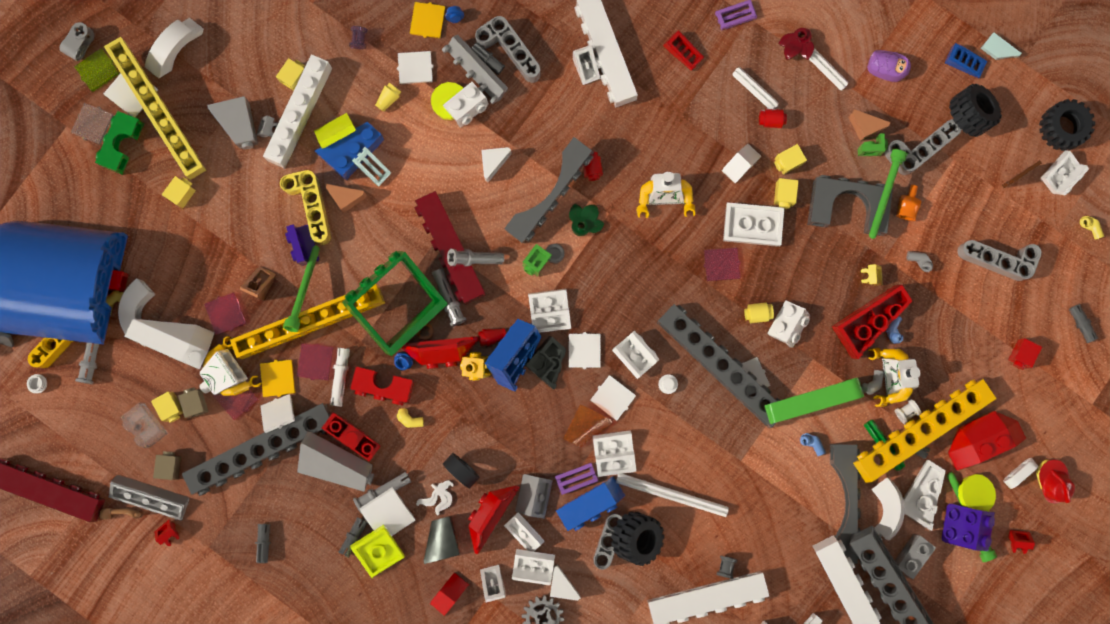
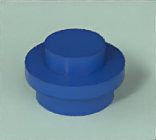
[445,6,464,23]
[394,351,413,370]

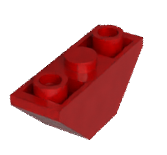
[321,412,381,462]

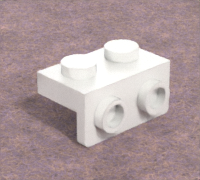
[443,82,489,128]
[1041,150,1089,195]
[767,301,810,348]
[612,331,659,379]
[512,549,555,585]

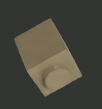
[178,387,209,418]
[153,451,181,480]

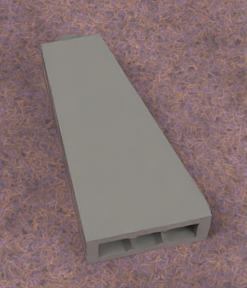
[297,431,374,491]

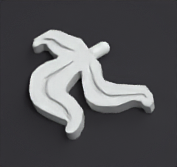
[416,480,454,515]

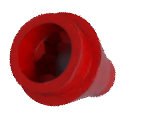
[478,328,506,347]

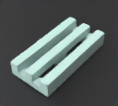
[352,147,391,186]

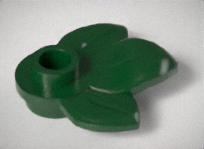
[569,203,604,236]

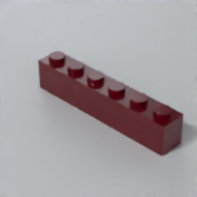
[414,191,486,305]
[0,457,106,522]

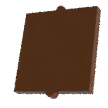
[1002,160,1042,188]

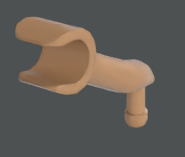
[100,508,141,520]

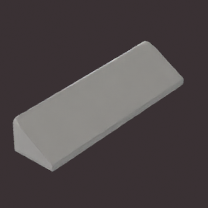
[109,475,189,521]

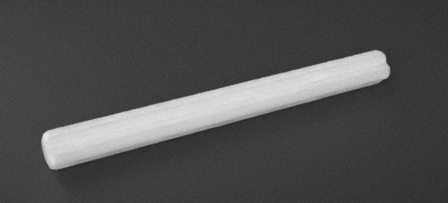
[616,473,729,517]

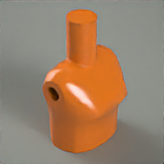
[896,185,921,221]

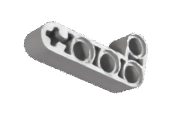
[475,16,540,83]
[884,119,962,175]
[957,240,1042,281]

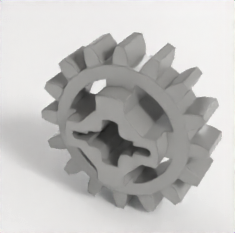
[522,595,564,624]

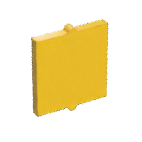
[410,2,445,38]
[260,360,295,397]

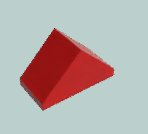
[429,572,469,616]

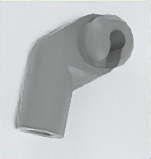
[906,251,933,272]

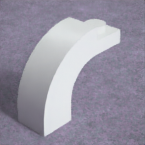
[145,18,204,78]
[118,278,156,347]
[872,478,905,540]

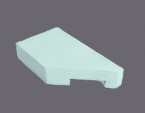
[980,33,1021,60]

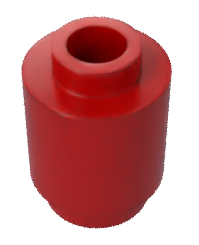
[759,108,787,129]
[583,152,603,181]

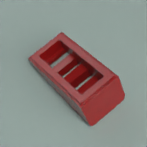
[663,30,704,71]

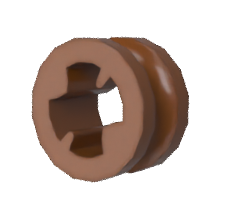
[416,323,434,341]

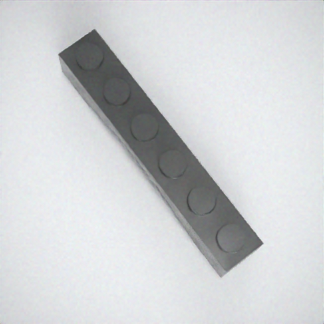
[504,137,594,243]
[830,444,861,564]

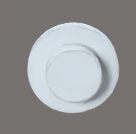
[27,374,47,393]
[658,375,678,394]

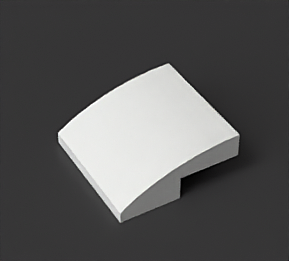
[104,73,158,117]
[528,289,571,333]
[593,430,636,477]
[359,487,415,536]

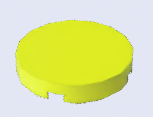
[431,82,463,120]
[958,474,996,511]

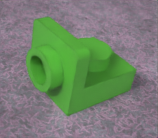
[858,133,888,156]
[522,244,552,277]

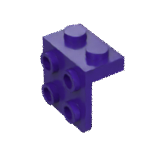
[942,504,995,551]

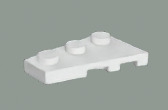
[903,460,945,531]

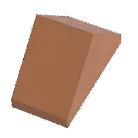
[849,109,890,141]
[326,184,367,213]
[240,266,276,301]

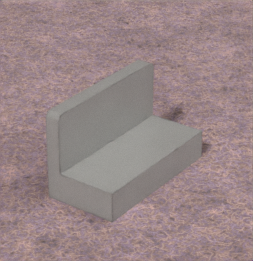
[515,474,553,519]

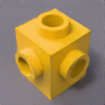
[460,352,491,380]

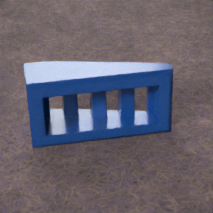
[945,43,987,79]

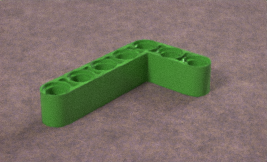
[764,377,864,424]

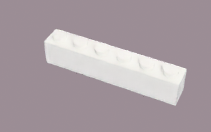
[574,0,638,108]
[263,54,332,169]
[813,535,882,624]
[647,571,769,624]

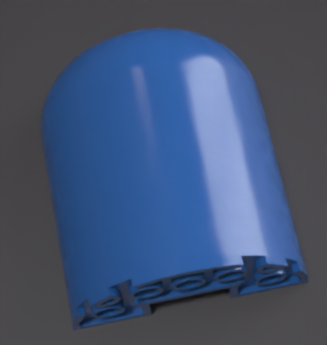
[0,221,128,345]

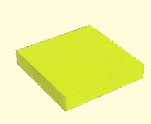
[314,113,356,149]
[350,525,405,578]

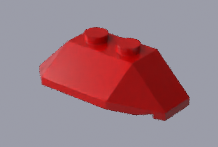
[401,336,479,369]
[948,411,1027,471]
[468,485,520,555]

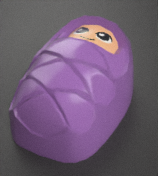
[867,50,911,82]

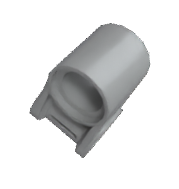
[60,22,94,61]

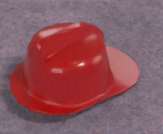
[1039,459,1075,504]

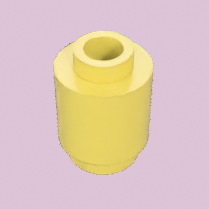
[744,302,774,324]

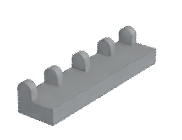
[442,34,508,104]

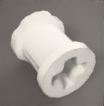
[895,399,921,424]

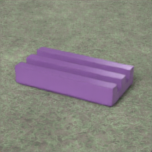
[715,0,757,30]
[555,463,598,495]

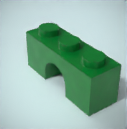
[95,111,144,175]

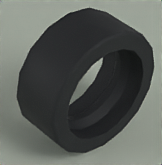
[443,453,480,489]

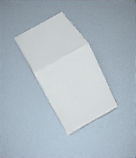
[573,45,601,85]
[722,144,761,184]
[481,147,512,182]
[480,565,506,602]
[550,565,581,601]

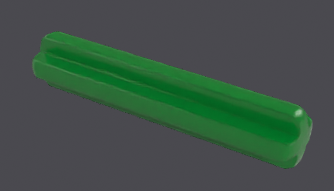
[864,420,905,471]

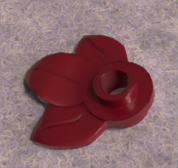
[778,28,814,60]

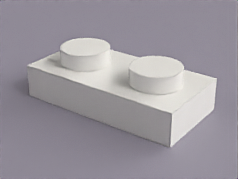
[504,512,544,552]

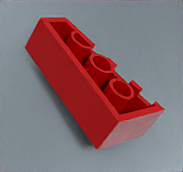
[831,285,912,359]

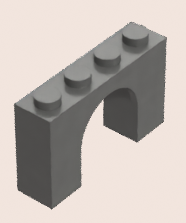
[807,175,893,236]

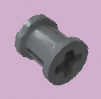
[716,555,738,579]

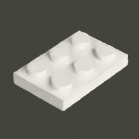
[723,203,784,247]

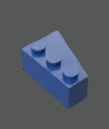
[315,122,384,180]
[485,319,541,392]
[556,476,625,531]

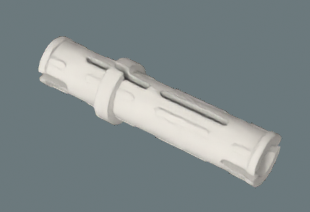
[330,348,350,407]

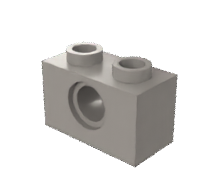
[894,534,936,579]

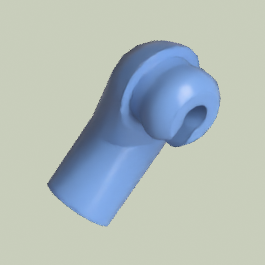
[886,316,903,344]
[800,433,826,456]

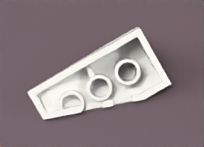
[124,319,214,369]

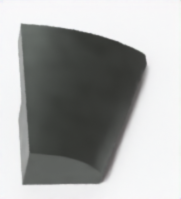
[525,336,566,390]
[424,516,460,564]

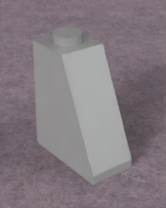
[207,96,258,150]

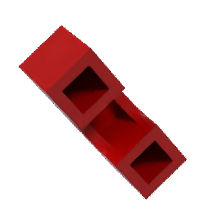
[350,367,414,406]

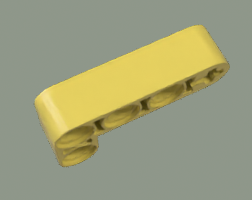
[280,170,331,245]

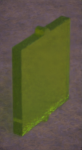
[74,48,120,92]

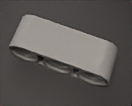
[593,513,622,570]

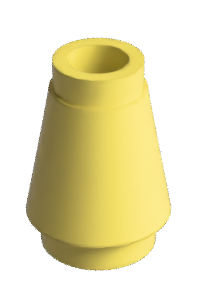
[375,83,401,112]

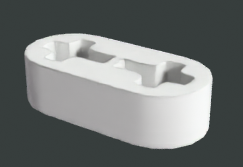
[1003,458,1038,489]

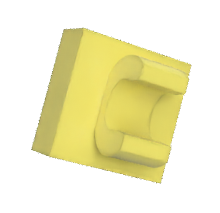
[861,264,883,286]

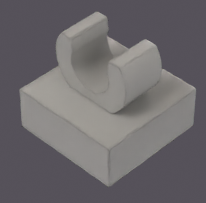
[257,116,278,138]

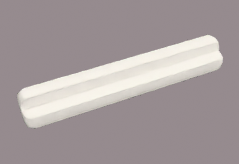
[809,48,848,90]
[733,67,779,109]

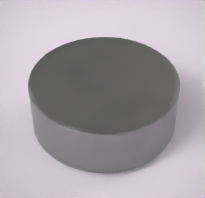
[546,244,564,264]

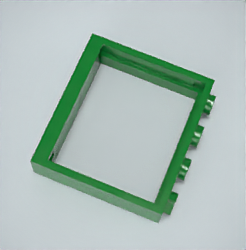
[342,251,448,356]

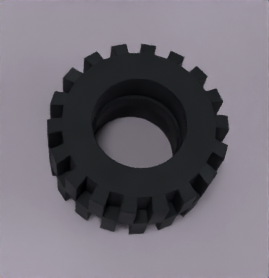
[949,84,1002,137]
[1039,99,1095,151]
[611,511,665,566]

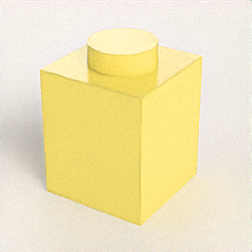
[276,58,305,91]
[775,144,807,175]
[162,176,196,209]
[774,178,798,209]
[151,391,183,423]

